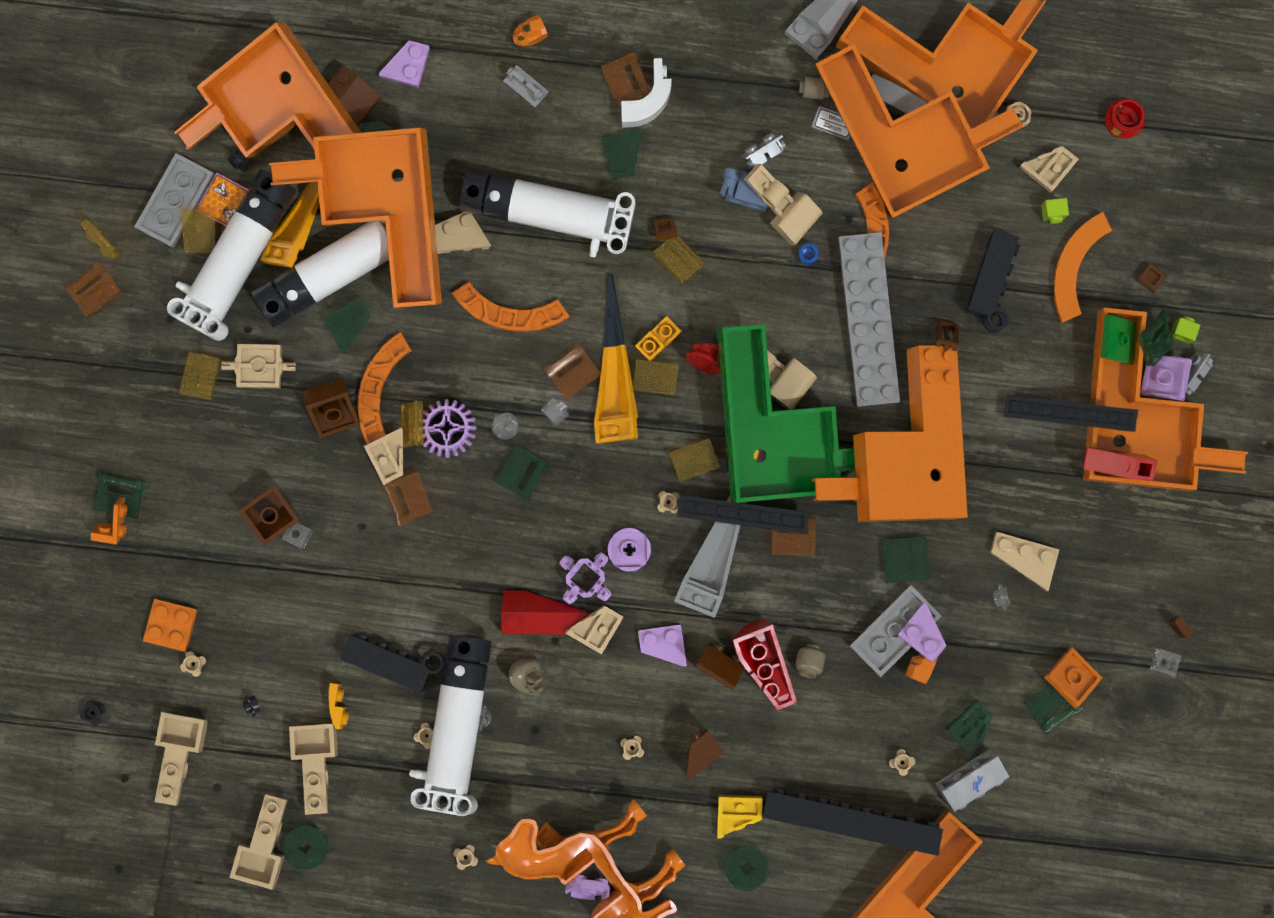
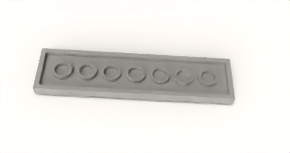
[838,232,900,407]

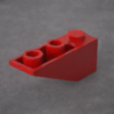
[1082,447,1157,482]

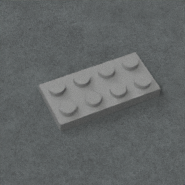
[134,153,215,248]
[849,585,941,677]

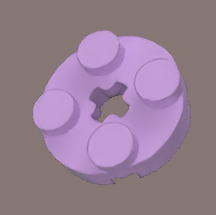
[608,528,651,572]
[565,875,610,900]

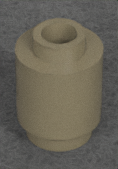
[799,76,829,100]

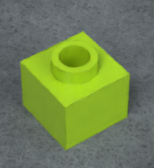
[1041,198,1069,224]
[1169,317,1200,344]

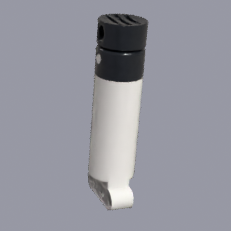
[167,169,297,341]
[460,169,636,257]
[251,221,389,328]
[409,634,492,816]

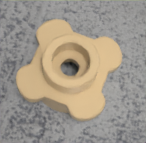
[657,491,679,513]
[180,651,206,677]
[414,723,434,749]
[620,736,644,760]
[889,749,915,776]
[453,845,478,870]

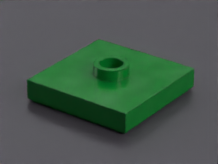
[1101,315,1136,365]

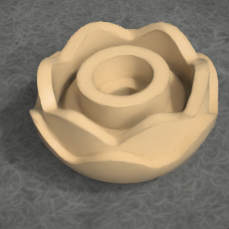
[1005,102,1031,127]

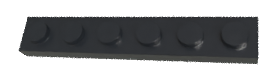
[1004,395,1139,432]
[677,495,809,535]

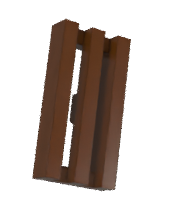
[935,320,959,351]

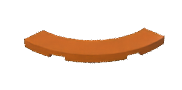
[841,182,889,285]
[1053,212,1112,324]
[451,282,570,332]
[358,332,412,445]

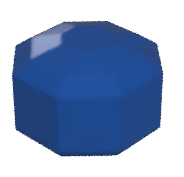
[798,243,819,265]

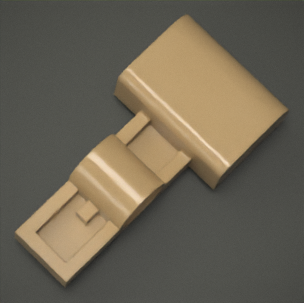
[744,163,823,246]
[767,351,817,410]
[154,712,207,806]
[289,723,338,815]
[229,794,288,890]

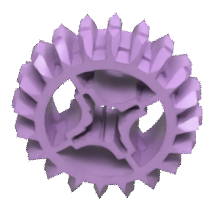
[418,399,477,458]

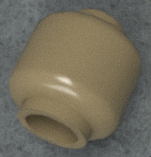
[795,644,826,678]

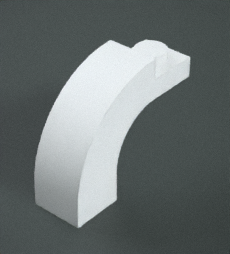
[621,58,671,128]

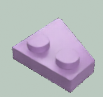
[379,41,430,88]
[898,603,946,663]
[638,625,687,666]

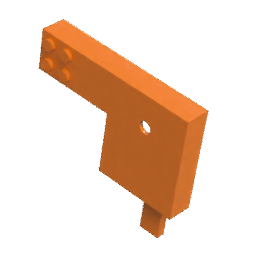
[836,0,1046,129]
[174,22,362,158]
[815,44,1024,218]
[269,128,442,308]
[1083,308,1248,491]
[812,345,968,522]
[851,809,983,918]

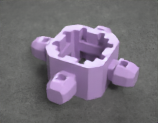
[560,552,612,604]

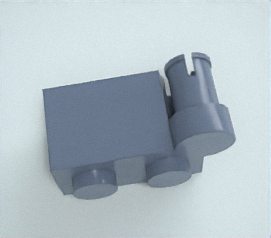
[719,168,767,212]

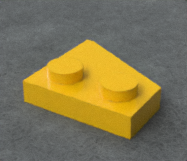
[717,795,763,839]

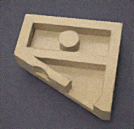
[1019,146,1079,193]
[364,428,403,485]
[565,606,623,655]

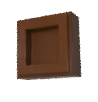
[652,217,678,241]
[1136,262,1167,293]
[1169,616,1194,638]

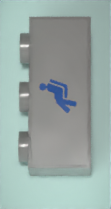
[935,749,1009,812]

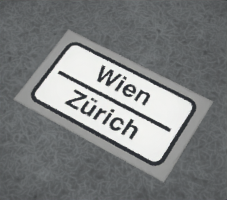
[811,106,850,141]

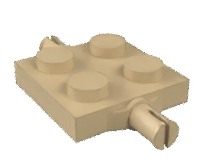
[221,344,296,389]

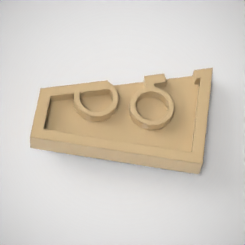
[435,212,491,254]
[990,532,1059,591]

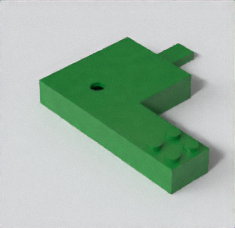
[717,324,855,503]

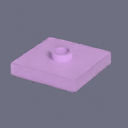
[1140,354,1192,402]

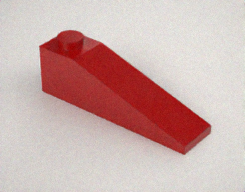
[501,591,590,635]
[732,618,797,711]

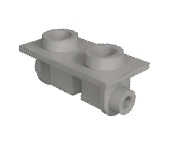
[503,65,549,108]
[740,133,786,169]
[1186,352,1213,396]

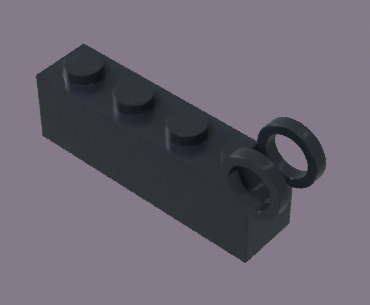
[965,229,1020,333]
[340,633,445,693]

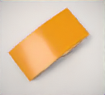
[635,316,682,361]
[329,683,349,730]

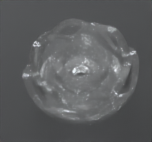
[492,412,519,440]

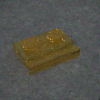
[182,209,215,253]
[80,218,122,261]
[653,236,704,285]
[179,352,221,401]
[633,359,679,396]
[401,401,423,448]
[669,438,720,482]

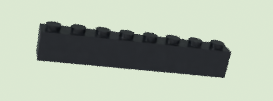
[763,788,943,856]

